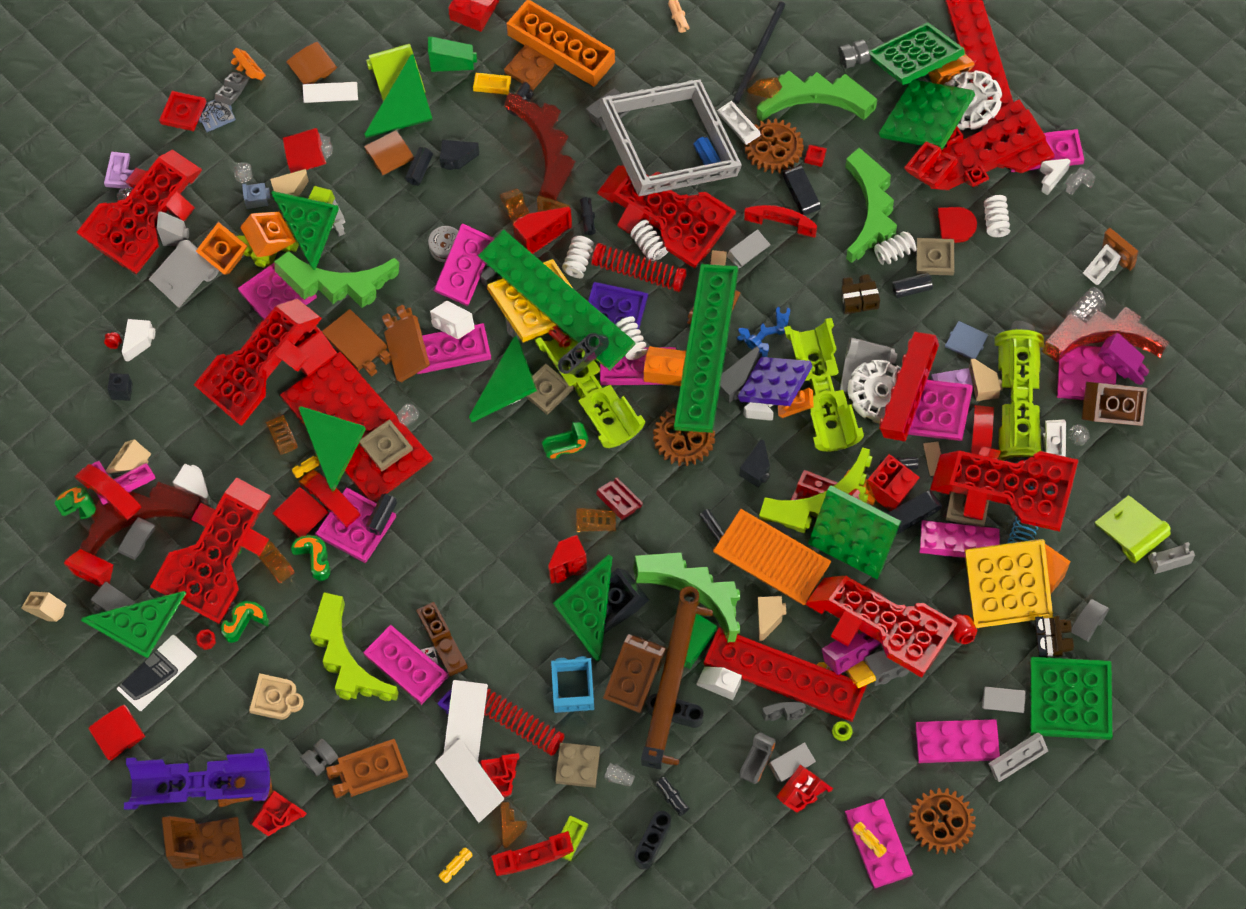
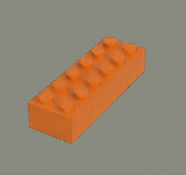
[507,0,615,87]

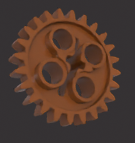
[744,118,804,174]
[653,408,715,466]
[909,788,976,855]

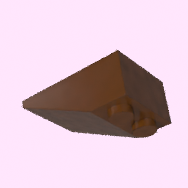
[1082,381,1147,426]

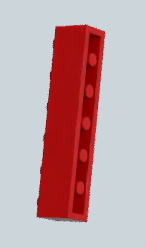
[879,332,939,442]

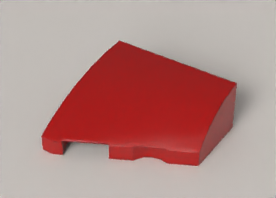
[479,753,520,797]
[776,765,833,812]
[250,790,307,836]

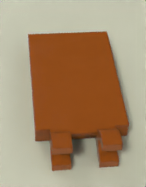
[382,305,430,382]
[322,309,391,377]
[326,739,408,798]

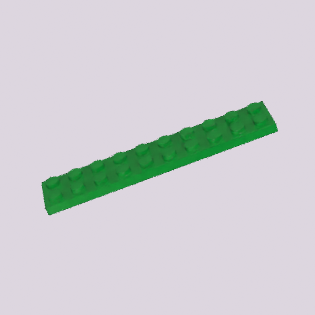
[478,230,636,371]
[674,264,739,433]

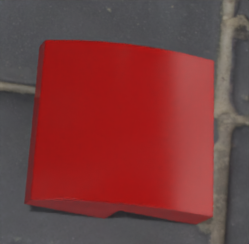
[283,128,326,173]
[904,142,958,189]
[791,470,837,518]
[272,487,329,538]
[88,705,145,760]

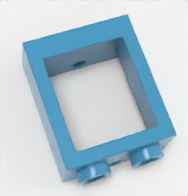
[551,656,594,713]

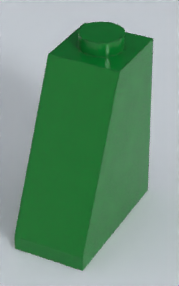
[428,37,477,72]
[684,614,717,670]

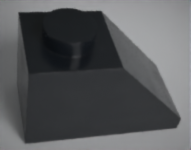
[440,140,480,170]
[739,439,771,488]

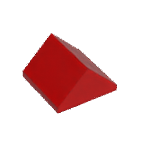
[64,549,114,588]

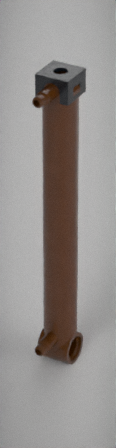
[641,586,713,770]

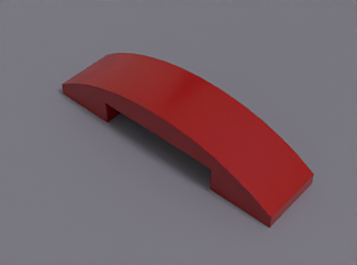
[744,205,817,238]
[971,405,994,455]
[75,464,142,520]
[298,470,361,528]
[491,831,574,876]

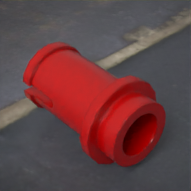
[549,325,572,349]

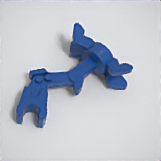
[737,307,790,357]

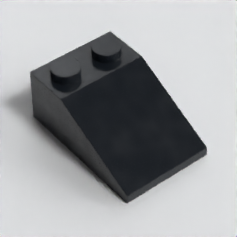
[604,568,650,634]

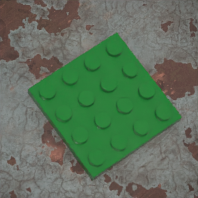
[869,22,965,85]
[879,80,975,150]
[808,485,901,579]
[1030,657,1113,740]

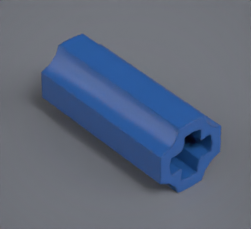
[693,137,721,165]

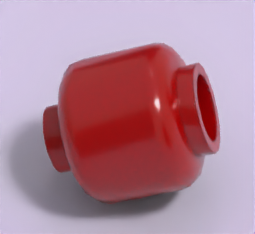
[951,614,977,644]

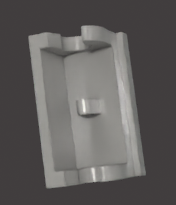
[727,229,770,269]
[1148,542,1195,574]
[982,687,1025,713]
[768,742,816,782]

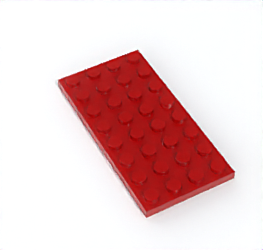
[280,352,433,502]

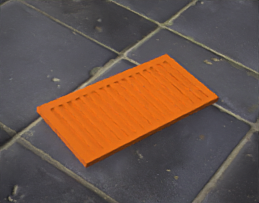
[713,509,831,605]

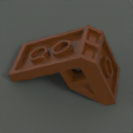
[603,634,668,713]
[162,816,244,869]

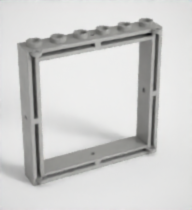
[598,79,742,196]

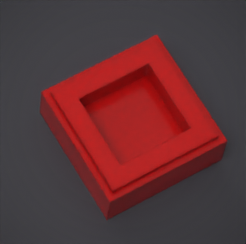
[804,145,827,167]

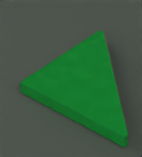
[365,54,432,138]
[271,191,339,270]
[469,336,537,422]
[299,406,366,491]
[553,554,613,662]
[81,591,187,658]

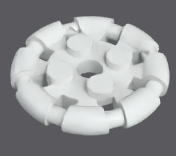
[944,70,1002,130]
[848,360,901,424]

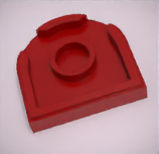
[938,207,977,243]

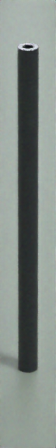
[732,1,786,104]

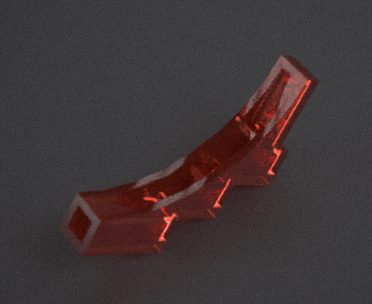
[504,92,576,204]
[1042,307,1169,362]
[80,482,202,555]

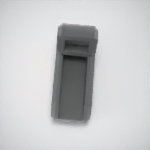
[739,732,776,784]

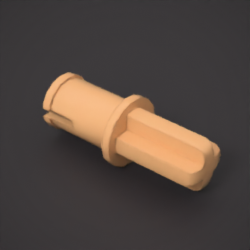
[668,0,689,33]

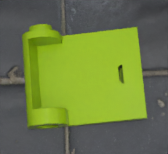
[366,44,425,101]
[1095,495,1171,563]

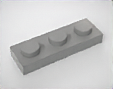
[988,733,1048,782]

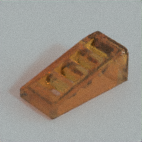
[747,77,782,99]
[266,415,298,455]
[576,508,616,531]
[257,541,295,583]

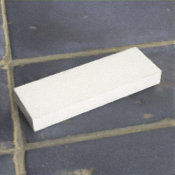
[303,82,358,103]
[717,101,761,145]

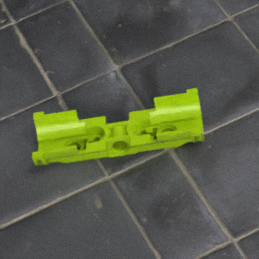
[784,318,864,452]
[995,330,1044,461]
[535,333,645,448]

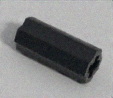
[405,147,433,186]
[892,273,933,298]
[365,494,397,535]

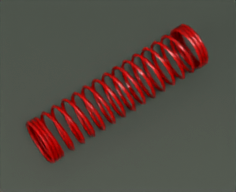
[591,243,686,292]
[484,688,564,756]

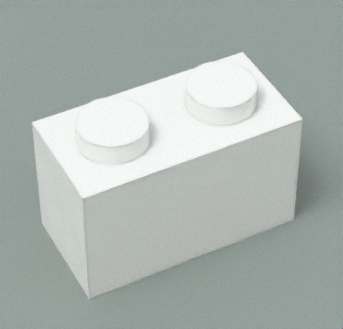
[430,301,475,339]

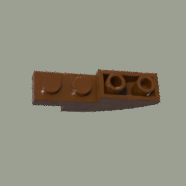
[416,602,468,677]

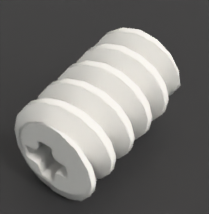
[984,195,1010,237]
[630,220,668,261]
[874,232,917,265]
[562,236,594,278]
[616,317,648,360]

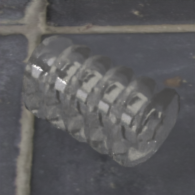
[1066,287,1106,327]

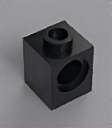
[107,373,133,401]

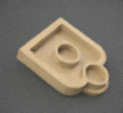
[249,673,304,720]

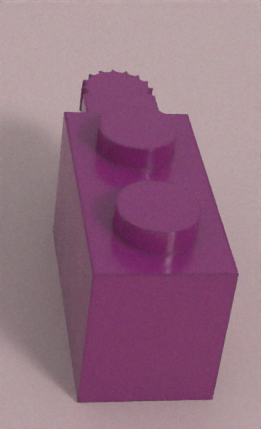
[1097,332,1149,385]
[822,632,881,675]

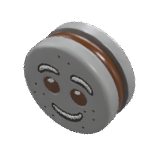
[428,226,458,262]

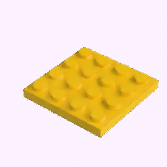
[487,259,572,342]
[965,539,1053,628]

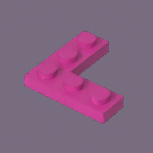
[83,461,155,505]

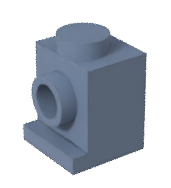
[242,183,271,209]

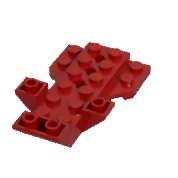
[930,99,1055,190]
[76,150,202,275]
[597,165,736,268]
[194,299,322,426]
[930,447,1078,532]
[150,478,271,624]
[805,575,957,678]

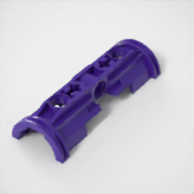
[124,748,270,810]

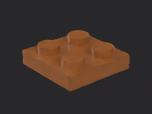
[504,44,554,90]
[1102,228,1138,271]

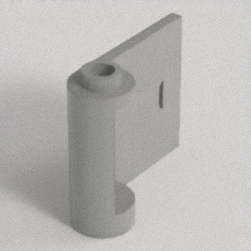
[149,240,219,307]
[840,338,897,398]

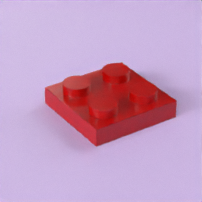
[159,91,207,131]

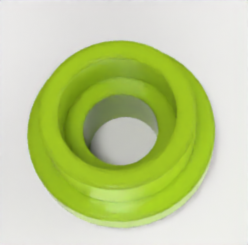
[832,721,852,741]

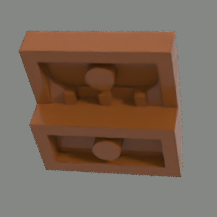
[286,42,338,84]
[364,130,414,175]

